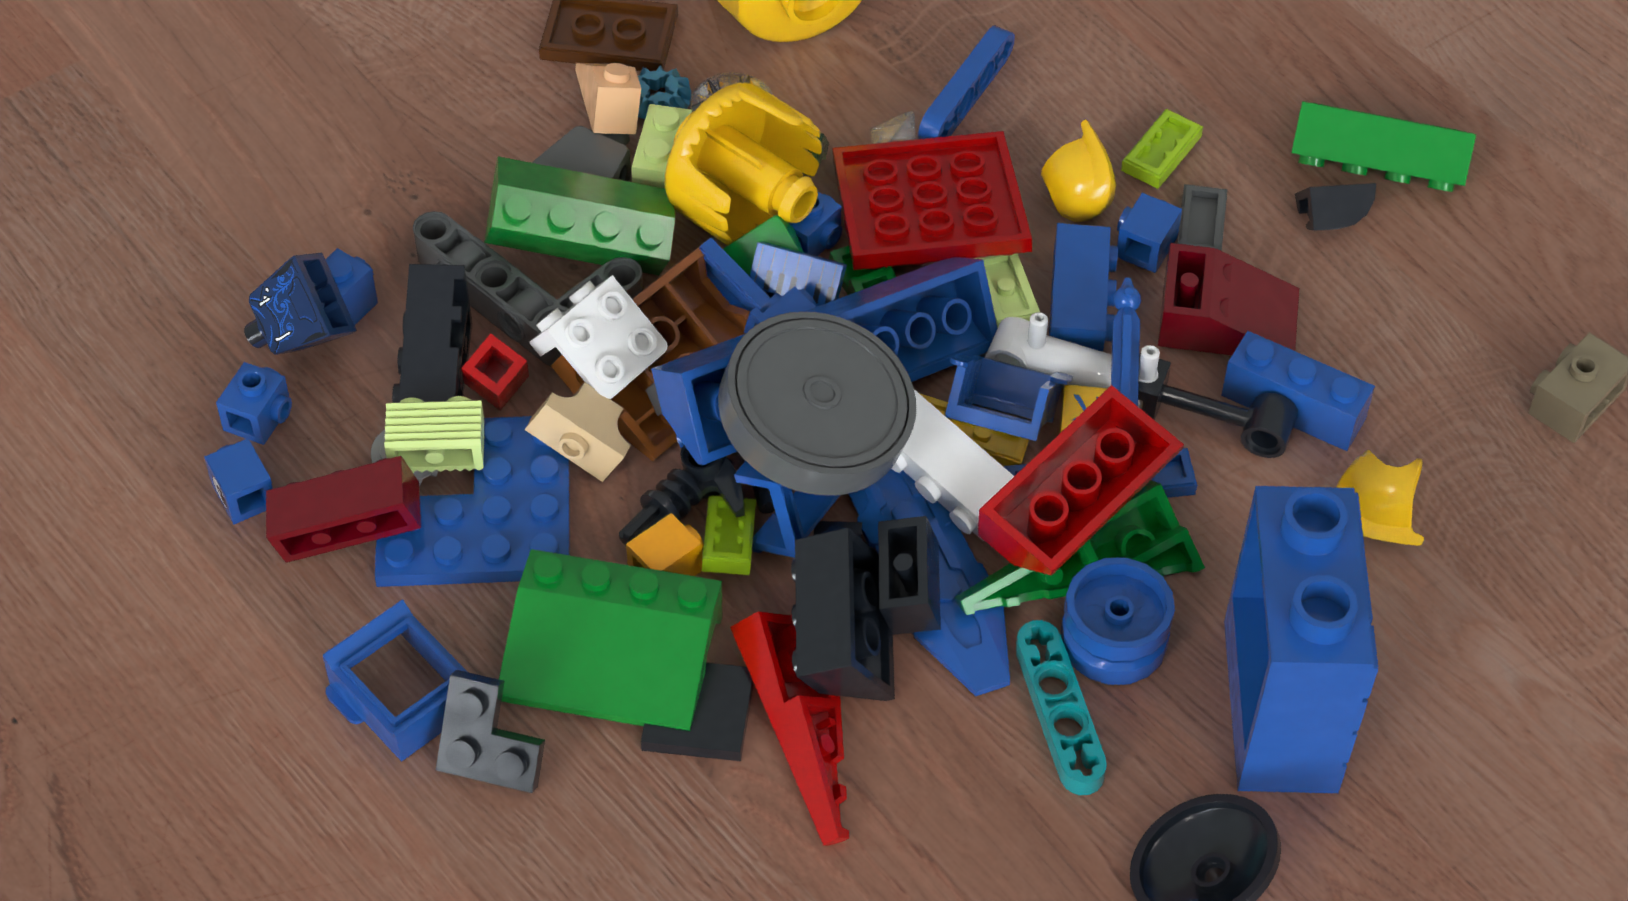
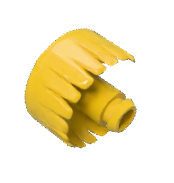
[665,83,822,245]

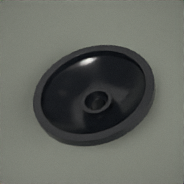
[1130,794,1281,901]

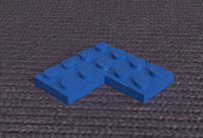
[375,416,570,587]

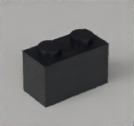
[878,516,941,635]

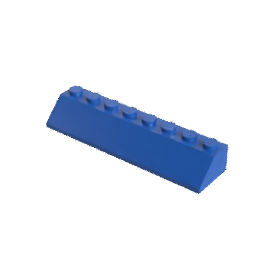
[651,257,998,465]

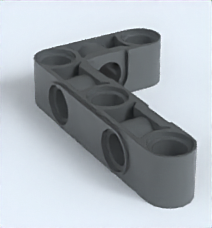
[413,211,643,367]

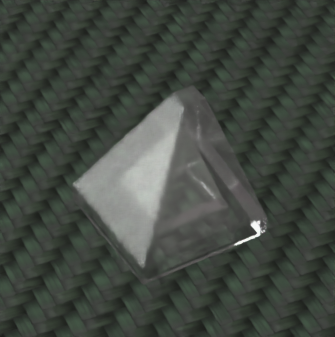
[870,112,916,144]

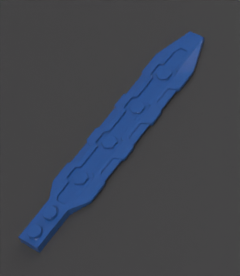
[766,291,1010,696]

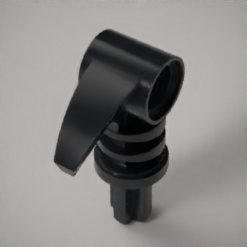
[619,445,745,546]

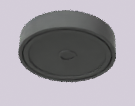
[718,312,916,495]

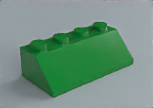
[1291,101,1476,192]
[484,156,675,276]

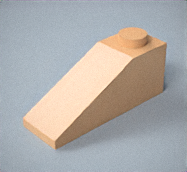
[575,63,641,134]

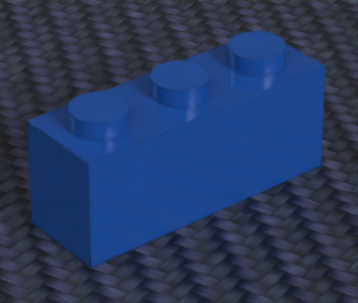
[1049,223,1118,352]
[1221,331,1375,451]

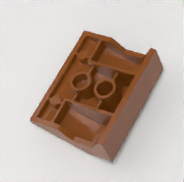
[551,248,750,461]

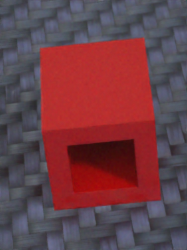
[461,333,529,411]

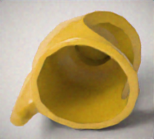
[1041,119,1116,222]
[1336,450,1424,546]

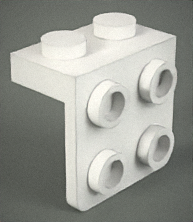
[529,275,667,399]

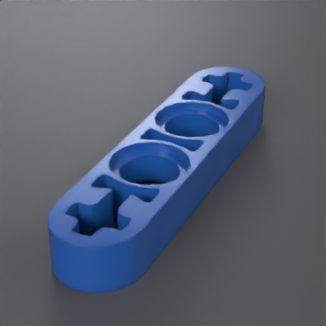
[918,25,1015,139]

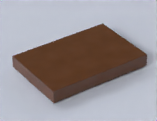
[539,0,678,71]

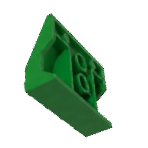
[499,549,723,731]

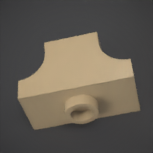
[525,382,630,482]

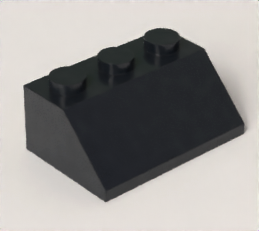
[791,528,895,701]

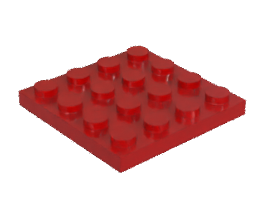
[832,131,1032,270]

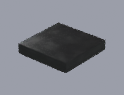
[641,663,754,761]

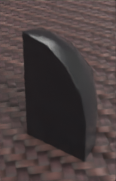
[1295,183,1376,231]

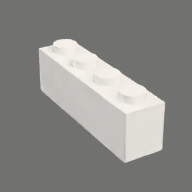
[891,390,1014,541]

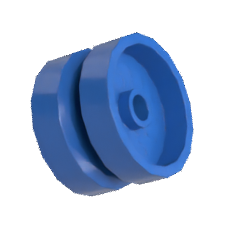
[1061,558,1175,685]

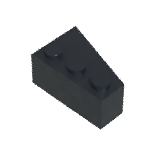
[392,264,473,403]

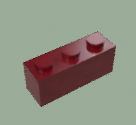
[266,456,421,563]

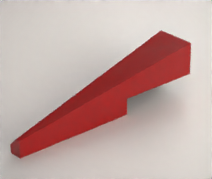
[730,611,849,846]

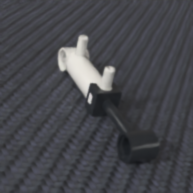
[985,312,1298,458]

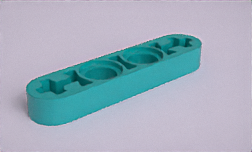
[1016,620,1107,795]

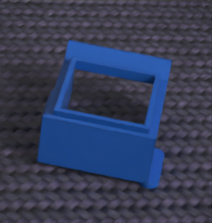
[945,354,1073,441]
[734,461,840,558]
[323,599,467,762]

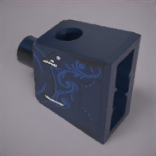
[244,252,357,355]

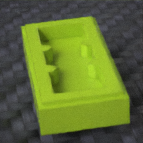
[1121,109,1203,189]
[702,496,756,575]

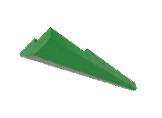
[954,480,1205,615]

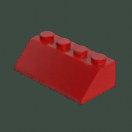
[978,385,1184,576]

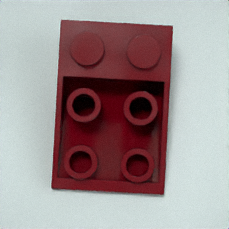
[1157,243,1299,355]

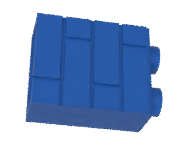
[1224,486,1379,793]

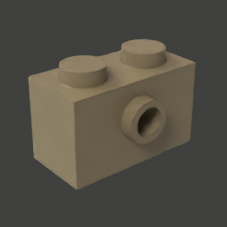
[1528,332,1628,443]

